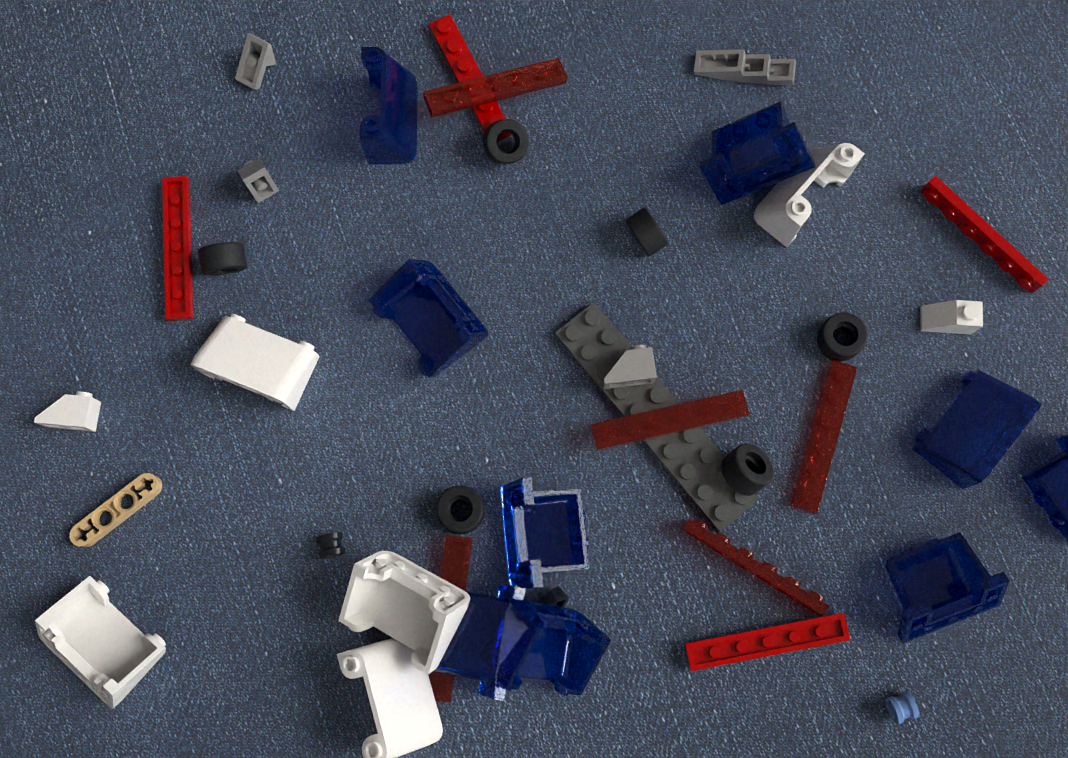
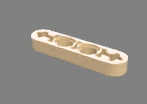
[70,473,162,547]

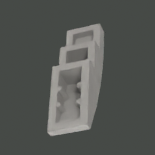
[694,49,796,85]

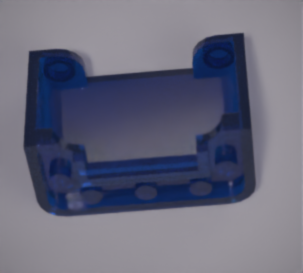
[359,47,418,164]
[368,259,488,378]
[913,369,1042,489]
[494,599,611,696]

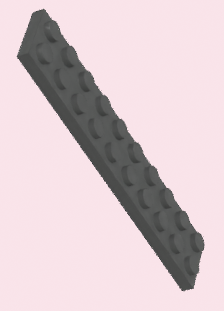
[555,302,760,533]

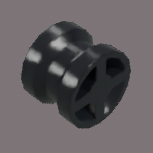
[316,532,346,559]

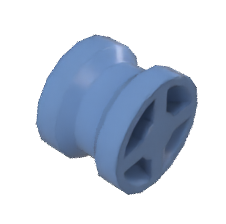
[885,691,919,725]

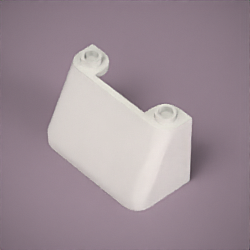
[754,143,865,247]
[190,314,319,411]
[339,551,470,674]
[35,576,166,709]
[337,638,443,758]

